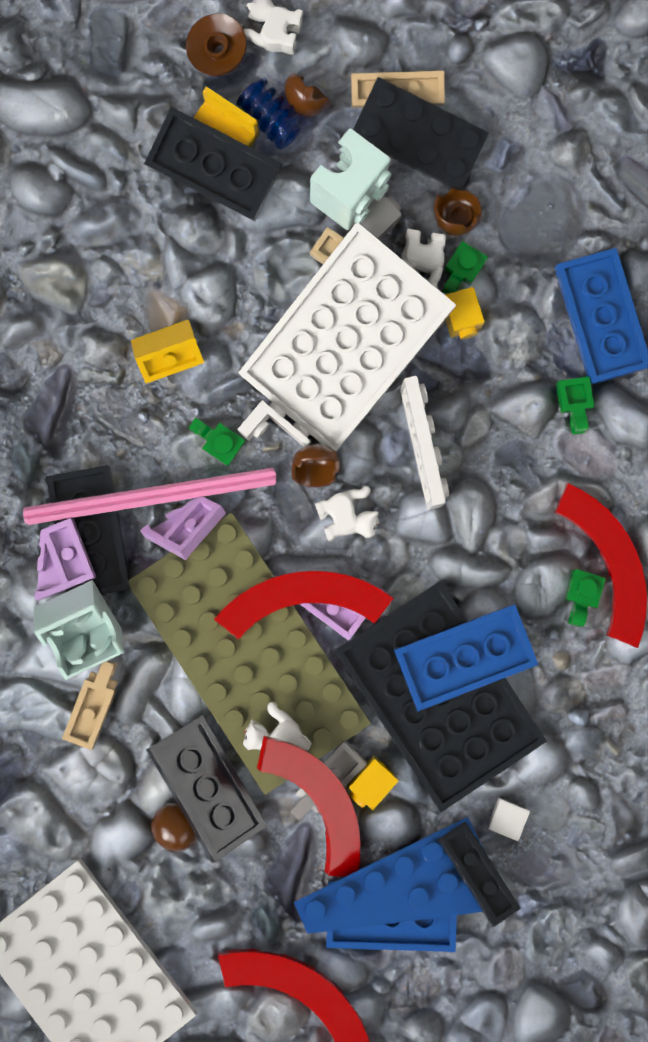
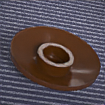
[186,13,247,76]

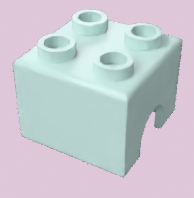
[310,129,391,230]
[34,580,124,680]

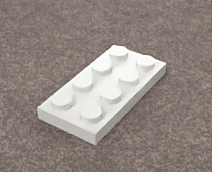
[400,376,449,510]

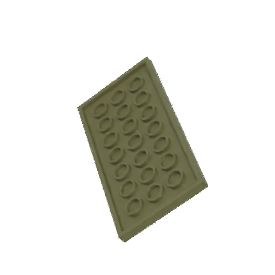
[129,512,371,795]

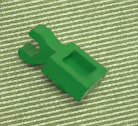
[441,241,488,295]
[556,377,594,435]
[188,417,246,467]
[564,569,606,627]

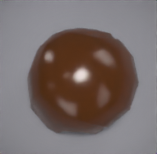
[284,73,332,117]
[434,188,482,236]
[292,443,340,487]
[151,802,199,852]

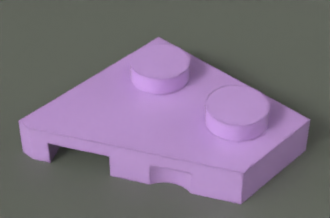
[140,497,226,560]
[34,518,96,601]

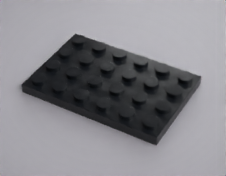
[335,581,547,812]

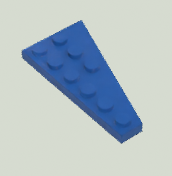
[294,817,486,934]

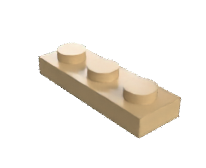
[351,71,445,108]

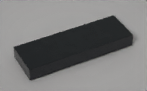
[437,822,521,927]

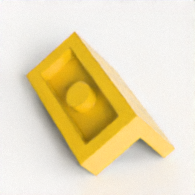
[193,87,259,147]
[131,320,204,384]

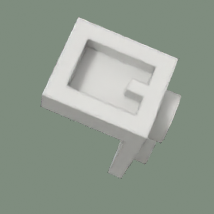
[238,400,311,446]

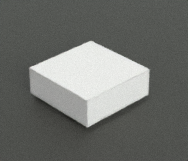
[487,798,530,841]

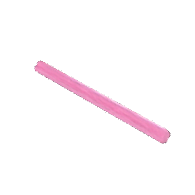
[23,468,277,525]

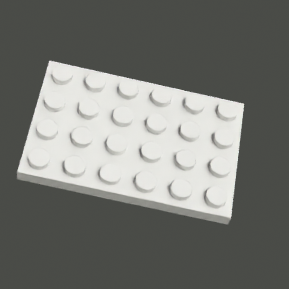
[238,222,457,452]
[0,858,197,1042]

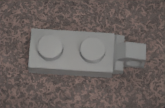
[290,740,368,820]

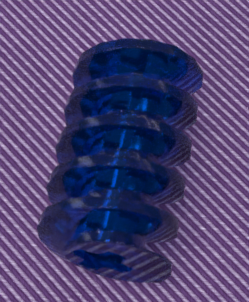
[236,78,302,150]

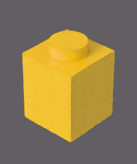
[445,287,484,340]
[348,755,399,810]

